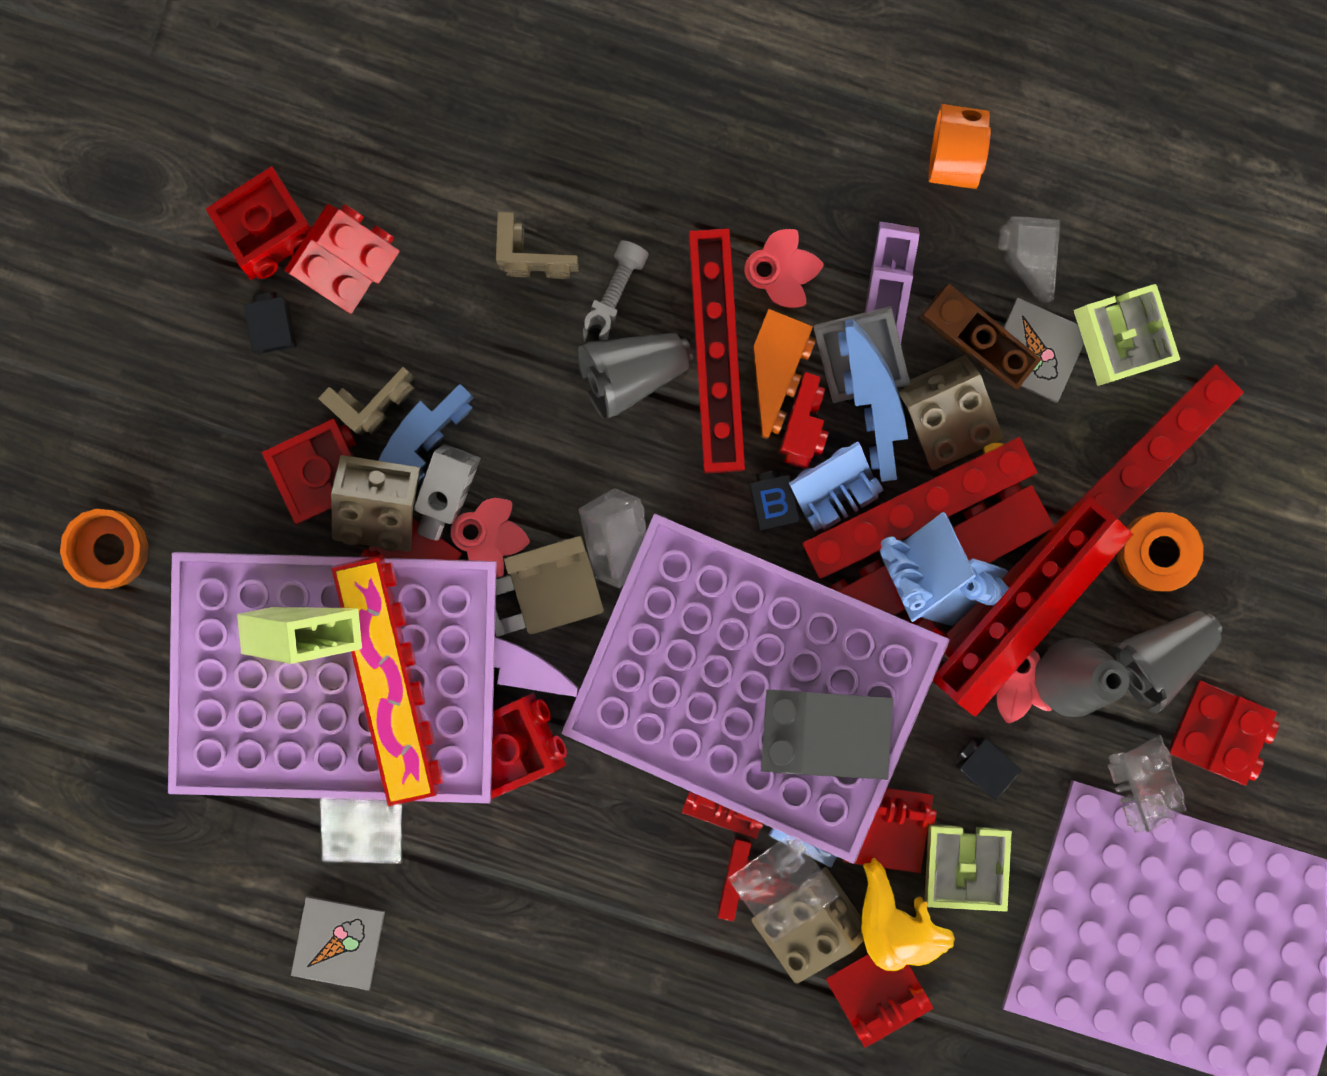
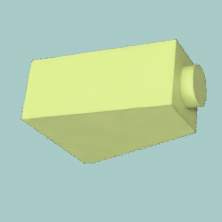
[237,607,362,664]

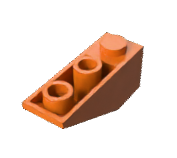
[752,309,816,440]

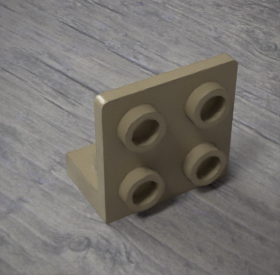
[496,212,579,279]
[898,355,1003,470]
[318,367,415,436]
[331,455,420,552]
[504,536,604,634]
[752,867,864,983]

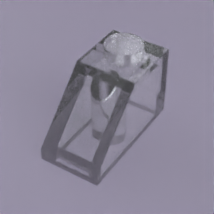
[999,216,1060,303]
[579,488,647,588]

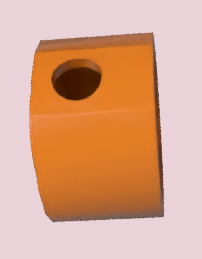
[928,104,991,189]
[60,509,149,589]
[1117,512,1203,591]

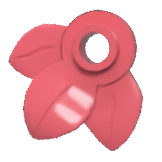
[744,229,824,308]
[451,498,530,578]
[996,650,1052,723]

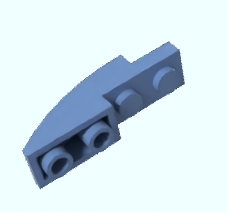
[838,319,908,482]
[379,384,474,485]

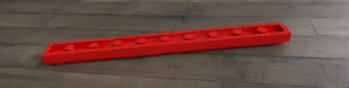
[944,365,1244,659]

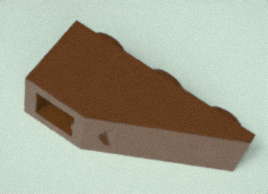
[917,284,1042,391]

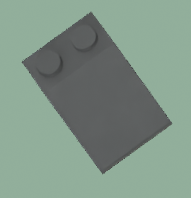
[761,689,894,780]

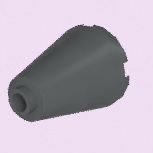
[578,333,693,419]
[1109,611,1222,713]
[1035,638,1129,717]

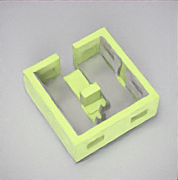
[1073,284,1180,386]
[924,825,1012,911]

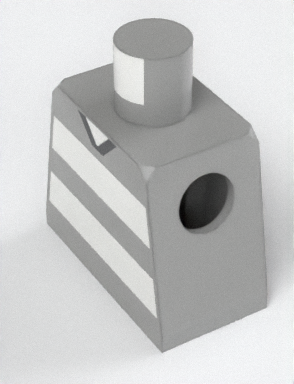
[414,443,481,540]

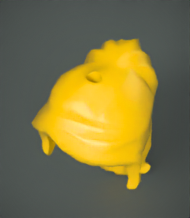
[861,858,955,971]

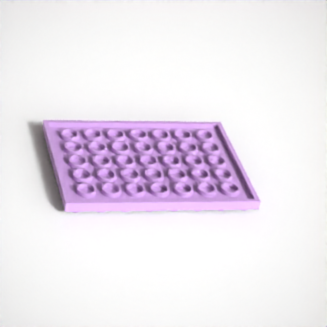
[561,514,950,864]
[168,552,497,803]
[1002,780,1327,1076]

